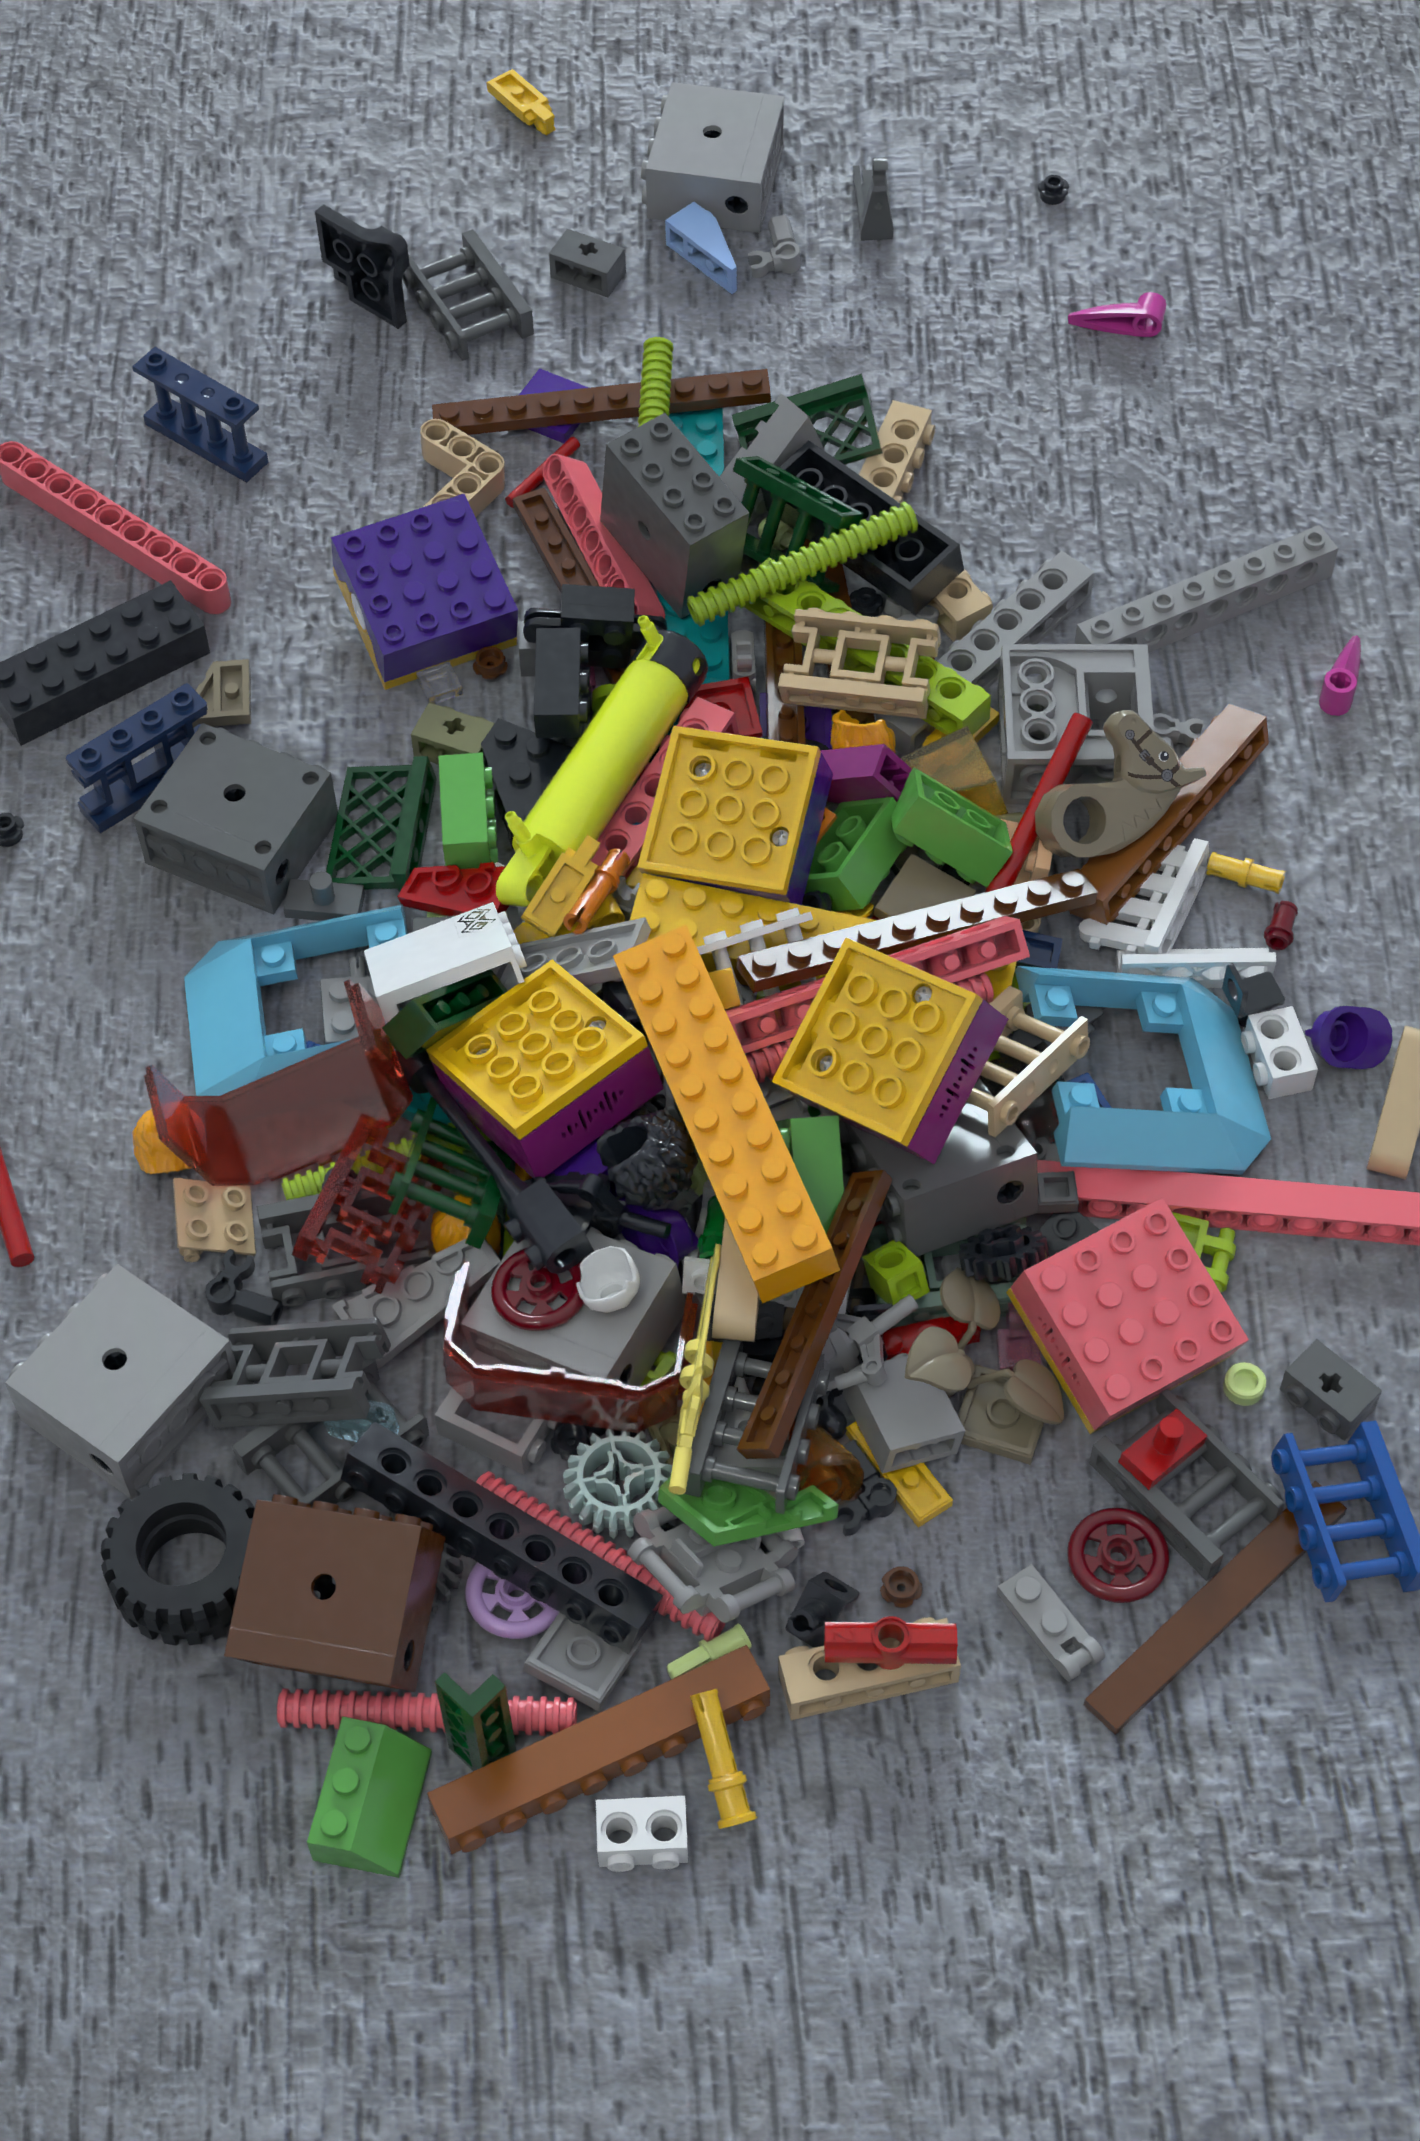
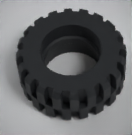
[100,1473,255,1646]

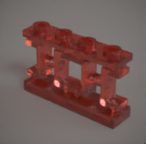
[291,1113,450,1294]

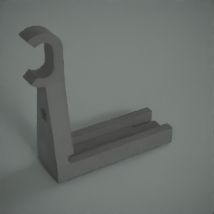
[853,157,894,241]

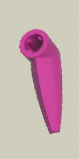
[1068,292,1167,337]
[1319,635,1361,716]

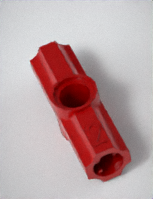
[824,1616,958,1670]

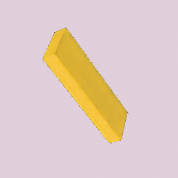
[845,1421,953,1528]

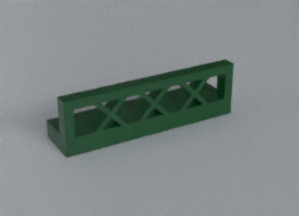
[435,1672,517,1771]

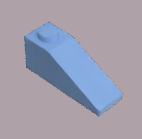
[665,202,737,294]

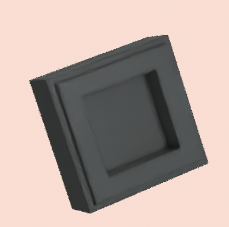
[1038,1171,1079,1213]

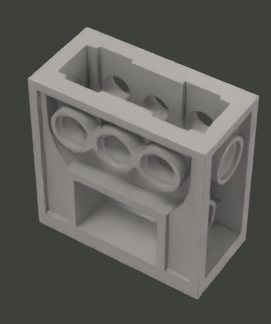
[997,644,1155,804]

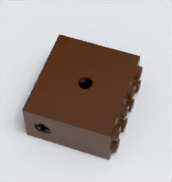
[224,1494,446,1692]

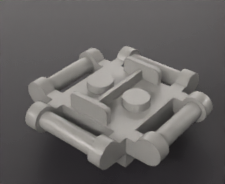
[628,1506,798,1623]

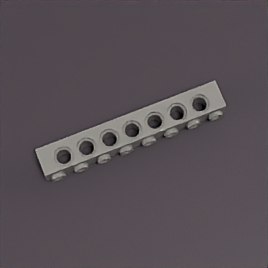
[1074,525,1338,653]
[876,551,1094,759]

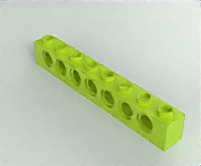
[744,558,991,745]

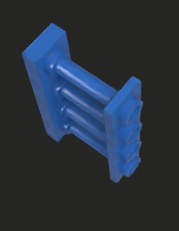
[1271,1420,1420,1602]

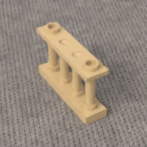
[966,986,1090,1137]

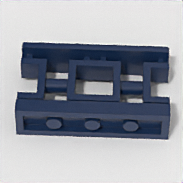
[66,683,208,834]

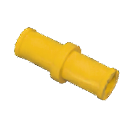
[1206,852,1286,894]

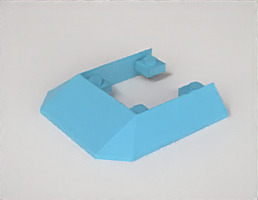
[184,904,410,1123]
[1015,966,1271,1175]

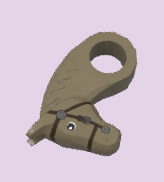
[1035,710,1206,857]

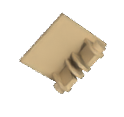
[173,1178,256,1262]

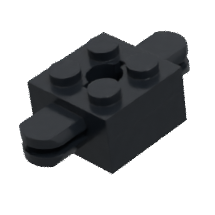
[523,584,667,669]

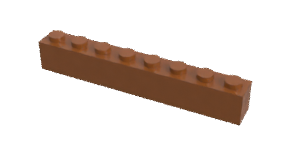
[1069,704,1269,925]
[427,1645,770,1854]

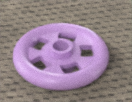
[465,1562,559,1639]

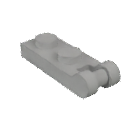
[997,1564,1105,1682]

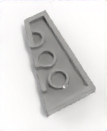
[331,1238,501,1369]

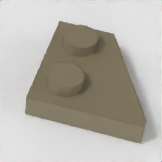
[192,659,251,728]

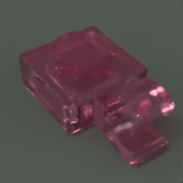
[996,1303,1041,1371]

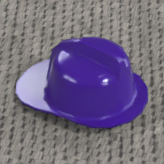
[1305,1006,1393,1069]
[619,1196,698,1269]

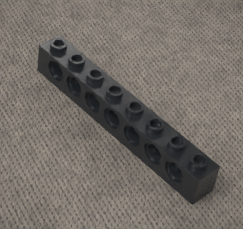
[340,1422,663,1654]

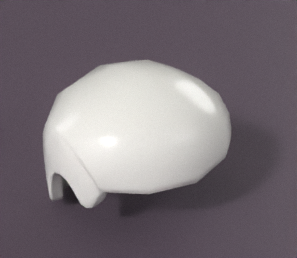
[576,1246,640,1313]

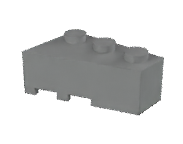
[720,393,825,522]

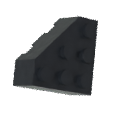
[534,628,592,738]
[481,718,573,849]

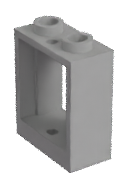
[435,1349,567,1475]

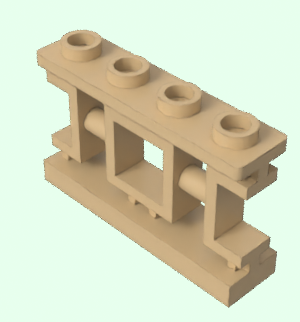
[778,608,941,719]

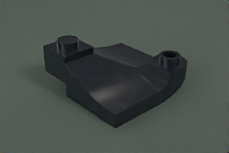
[315,204,410,329]

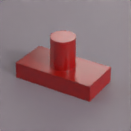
[1118,1408,1208,1490]

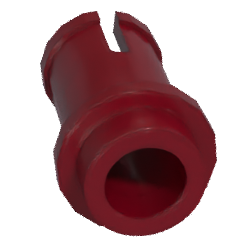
[1264,901,1298,950]

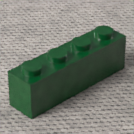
[382,969,508,1060]

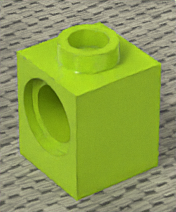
[862,1240,930,1305]

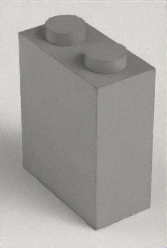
[842,1353,966,1474]

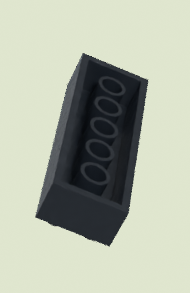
[761,440,964,616]
[0,580,210,746]

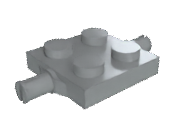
[320,956,400,1044]

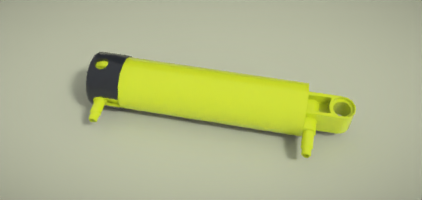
[496,615,708,907]

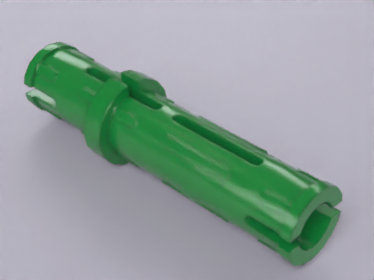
[698,1195,725,1259]

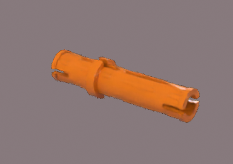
[563,849,630,934]

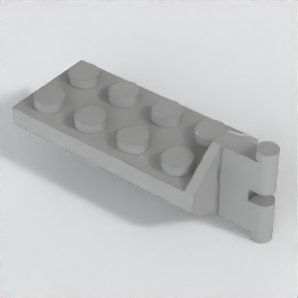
[491,917,651,990]

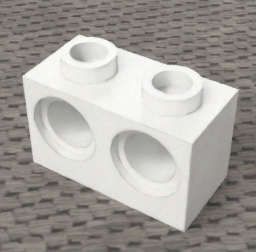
[1241,1006,1318,1099]
[596,1796,688,1872]

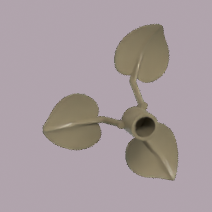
[905,1267,1064,1425]

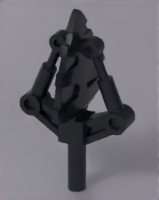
[523,1172,671,1239]

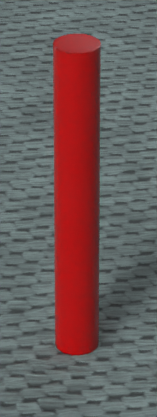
[505,437,580,508]

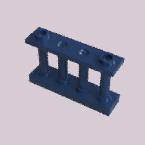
[132,347,269,483]

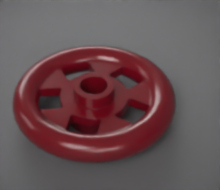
[491,1247,584,1331]
[1067,1508,1169,1603]

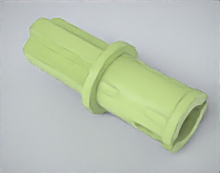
[667,1623,752,1680]

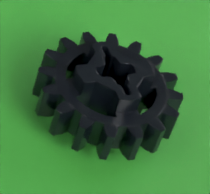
[958,1224,1049,1282]

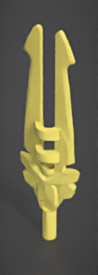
[668,1244,721,1495]

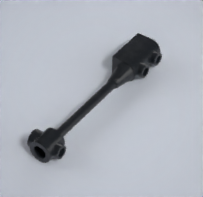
[389,1050,594,1274]

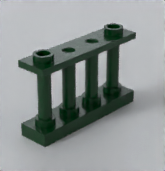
[733,456,863,593]
[387,1097,512,1249]

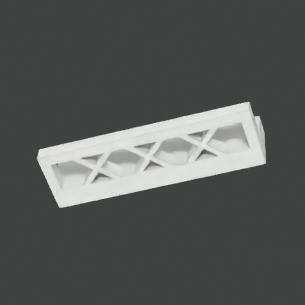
[1116,948,1277,988]

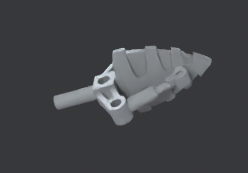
[817,1294,919,1399]

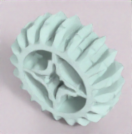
[563,1427,672,1539]

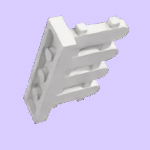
[1079,838,1210,954]

